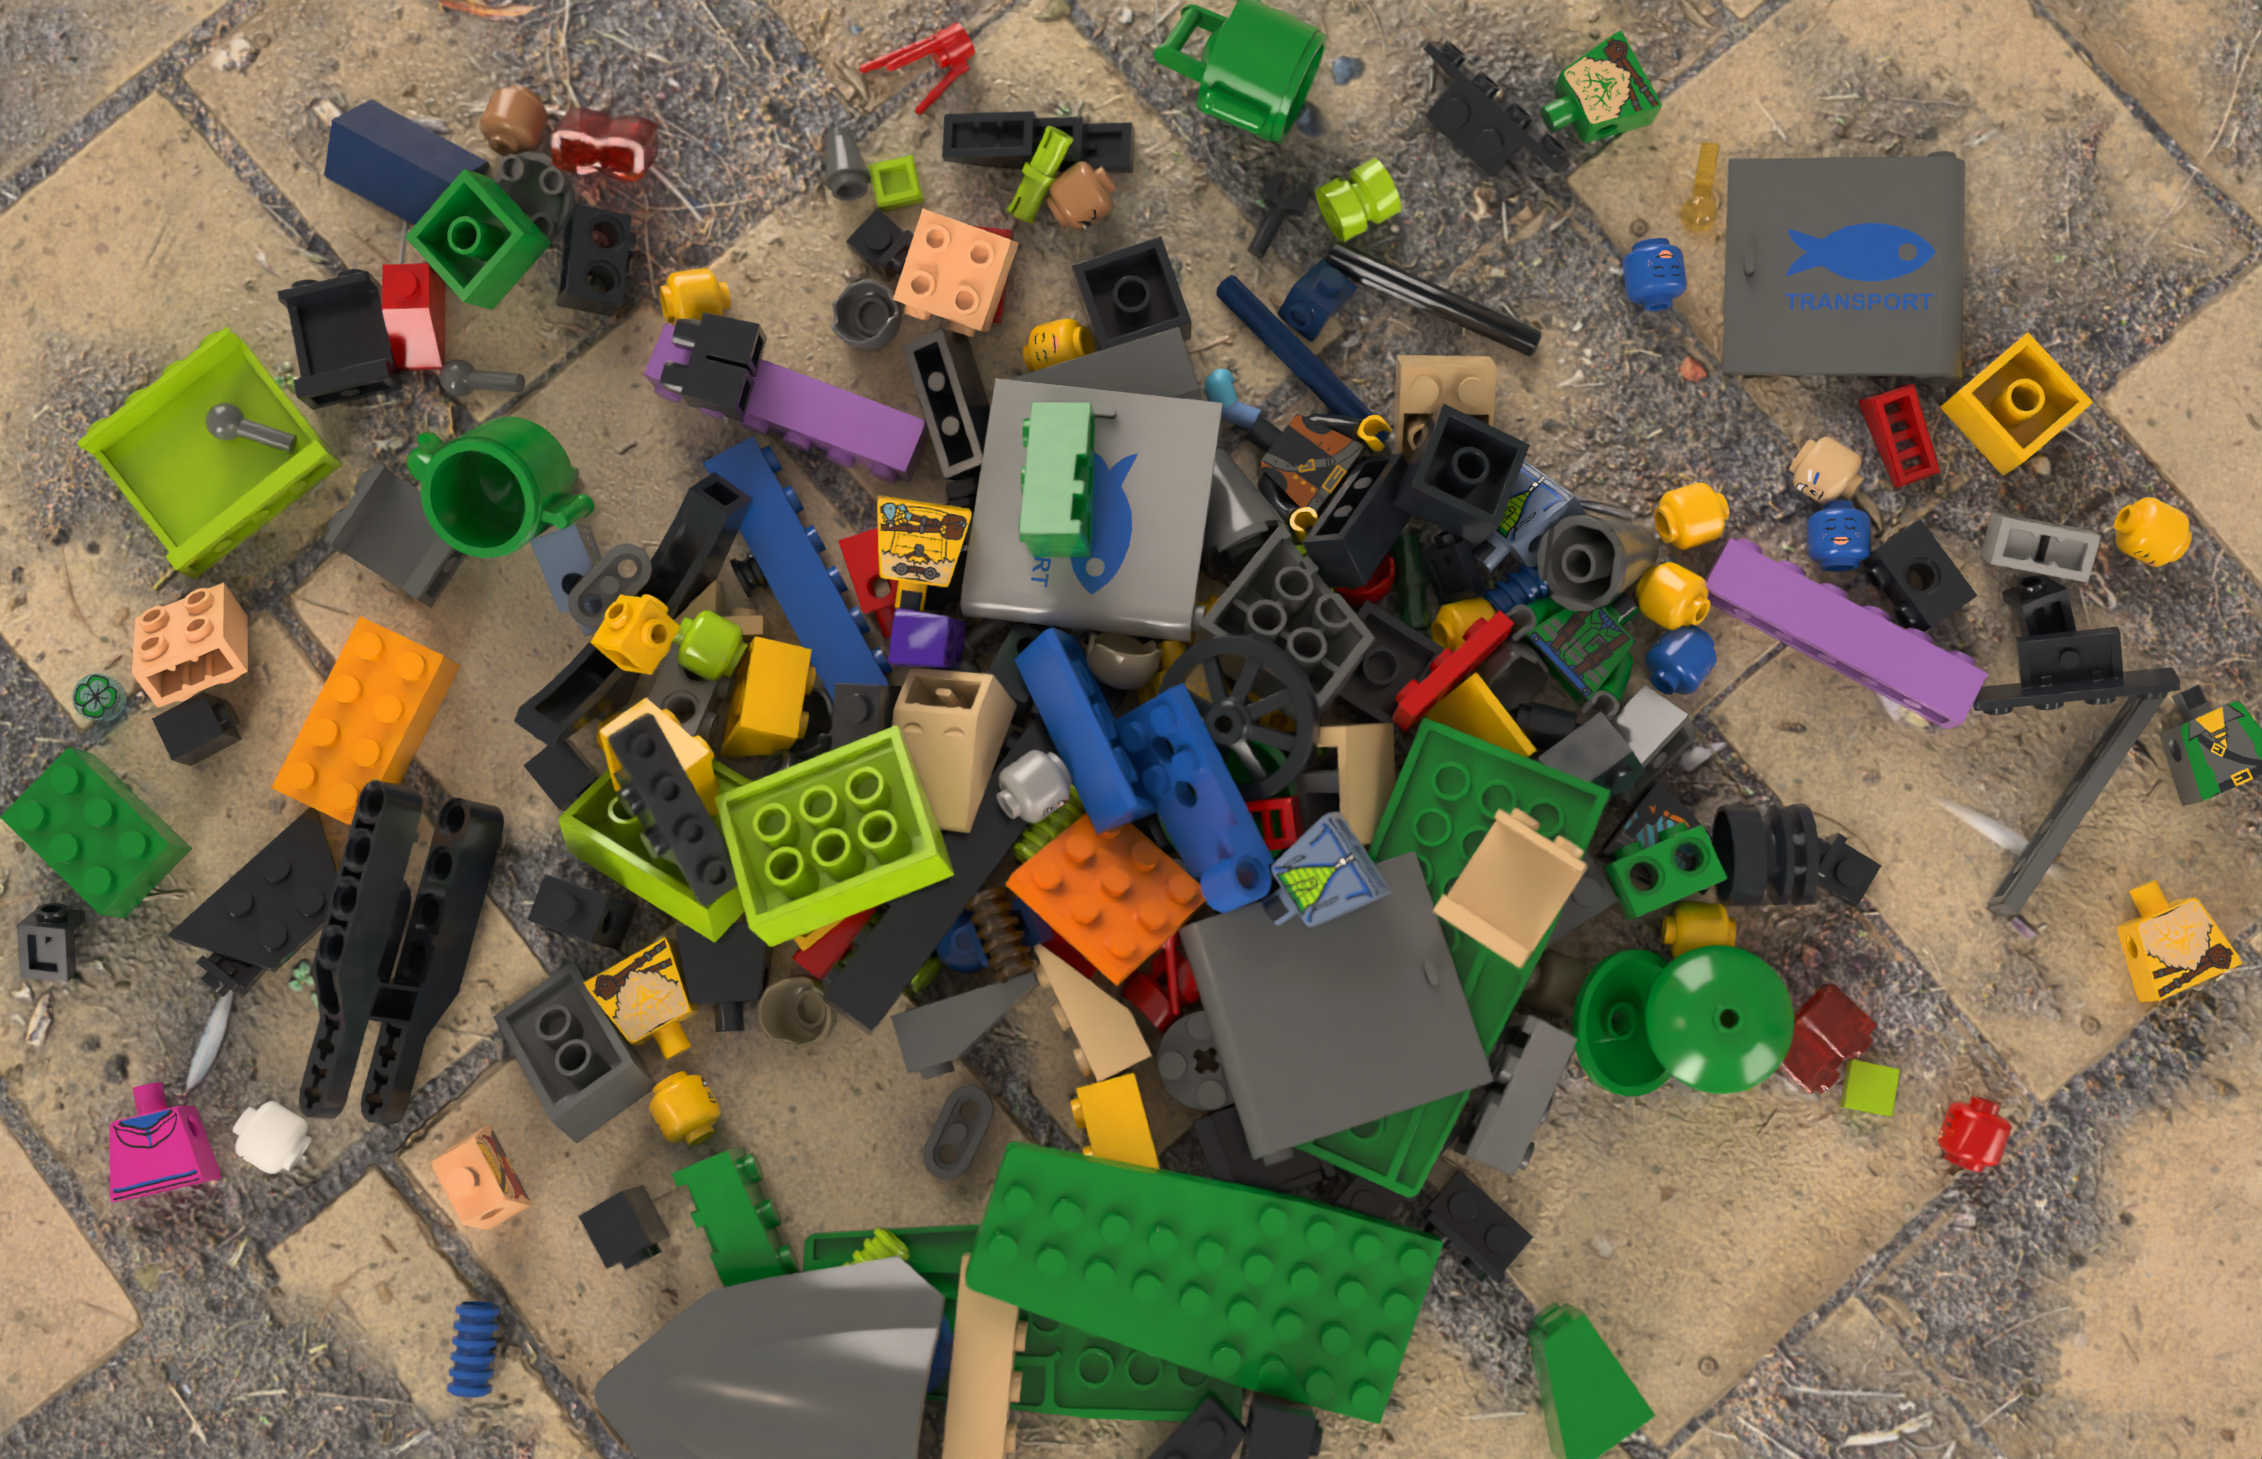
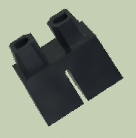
[660,313,767,422]

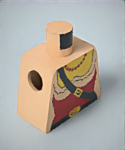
[431,1125,532,1230]

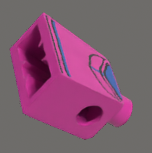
[109,1082,221,1203]

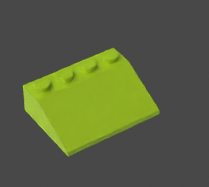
[714,725,954,947]
[558,759,753,943]

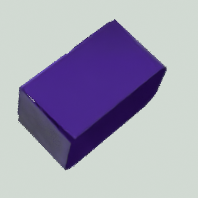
[888,607,966,671]

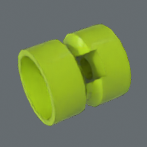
[1315,158,1402,242]

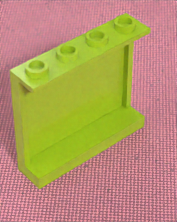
[76,326,343,580]

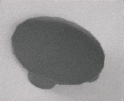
[494,151,575,241]

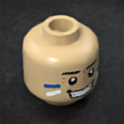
[1789,436,1865,506]

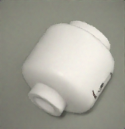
[232,1101,312,1174]

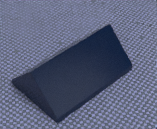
[324,99,490,226]

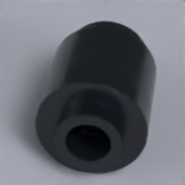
[1513,701,1583,753]

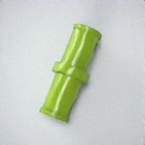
[1007,126,1074,224]

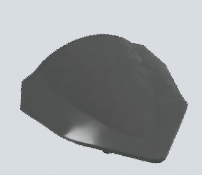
[594,1256,945,1459]

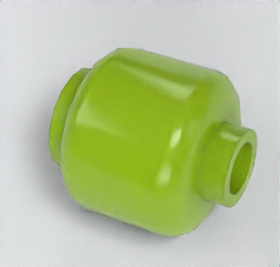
[672,610,748,682]

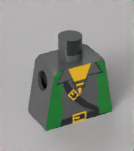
[2160,684,2262,806]

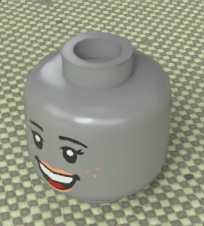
[997,750,1072,824]

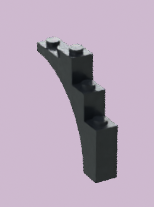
[514,472,753,749]

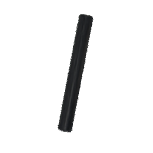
[1325,241,1542,356]

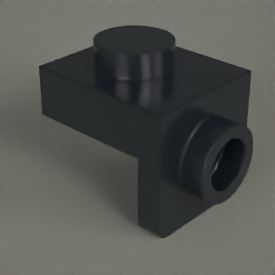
[196,953,267,998]

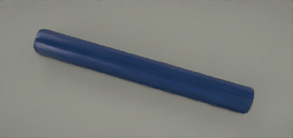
[1216,275,1391,450]

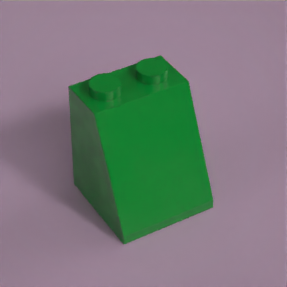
[1528,1302,1656,1459]

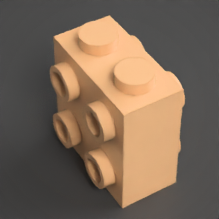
[893,209,1019,337]
[132,582,248,708]

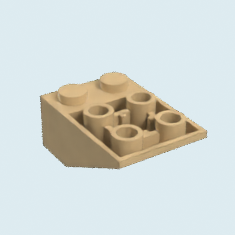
[1394,355,1497,465]
[892,667,1017,833]
[1033,944,1152,1082]

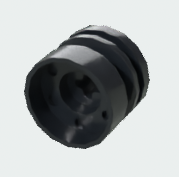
[1711,804,1820,907]

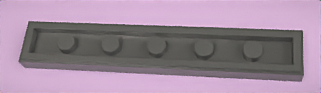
[1987,692,2169,917]

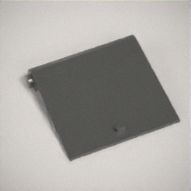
[1179,851,1494,1166]

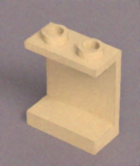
[1316,723,1396,851]
[1433,808,1588,968]

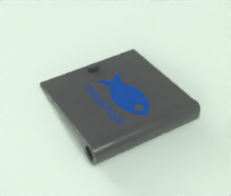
[1722,151,1965,387]

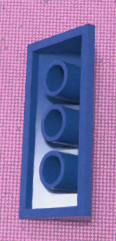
[1015,627,1158,835]

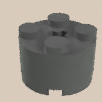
[1157,1011,1234,1110]

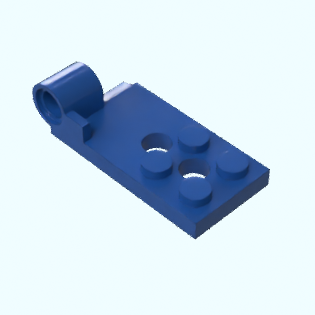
[1113,683,1274,913]

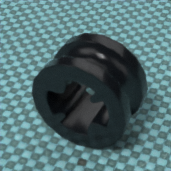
[730,551,770,598]

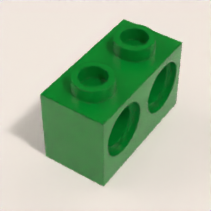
[1603,821,1727,920]

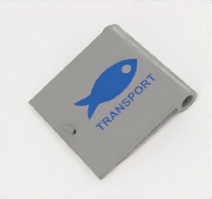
[961,378,1223,643]

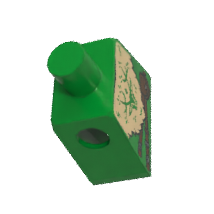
[1540,30,1662,143]

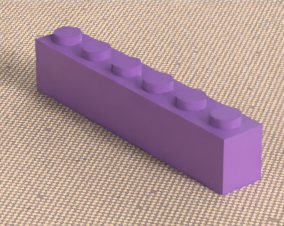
[644,323,930,484]
[1704,538,1988,730]

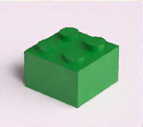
[405,168,552,310]

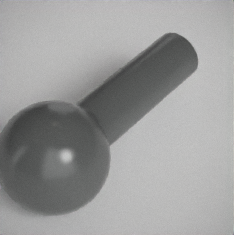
[440,359,525,397]
[205,403,297,453]

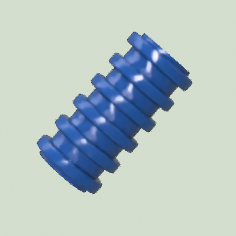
[1484,564,1550,614]
[447,1301,500,1397]

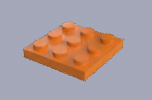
[1006,813,1207,985]

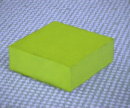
[868,154,924,213]
[1839,1059,1900,1117]

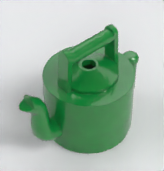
[1153,0,1328,144]
[407,417,595,558]

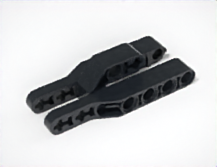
[299,780,504,1124]

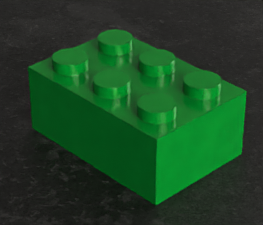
[0,747,192,918]

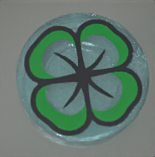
[72,673,126,722]

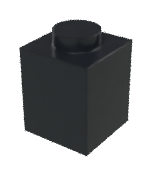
[152,692,242,766]
[523,739,601,812]

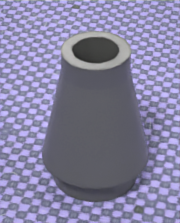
[825,127,871,201]

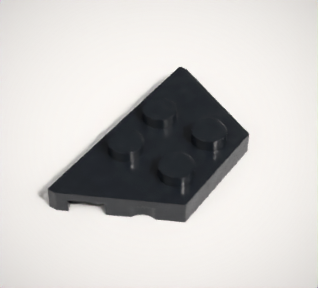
[168,807,337,973]

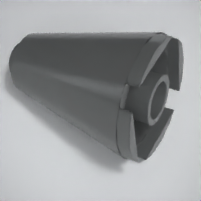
[1201,448,1293,581]
[1537,514,1659,612]

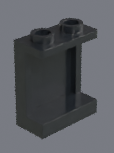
[277,269,403,410]
[1192,1106,1337,1193]

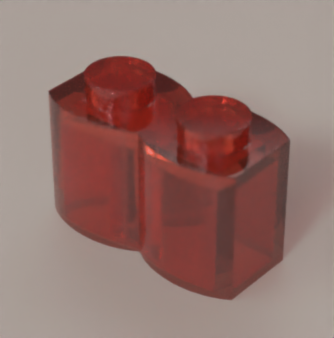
[551,108,658,181]
[1777,983,1877,1095]

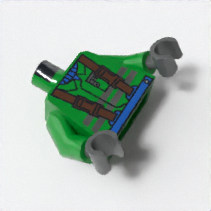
[1505,592,1639,721]

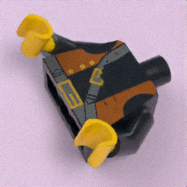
[1246,413,1392,544]

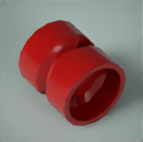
[1121,949,1201,1035]

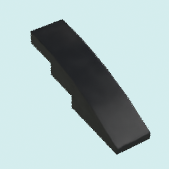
[942,111,1135,173]

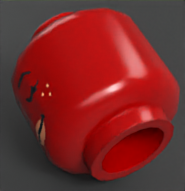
[1937,1095,2012,1172]

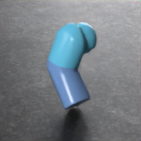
[1204,368,1261,430]

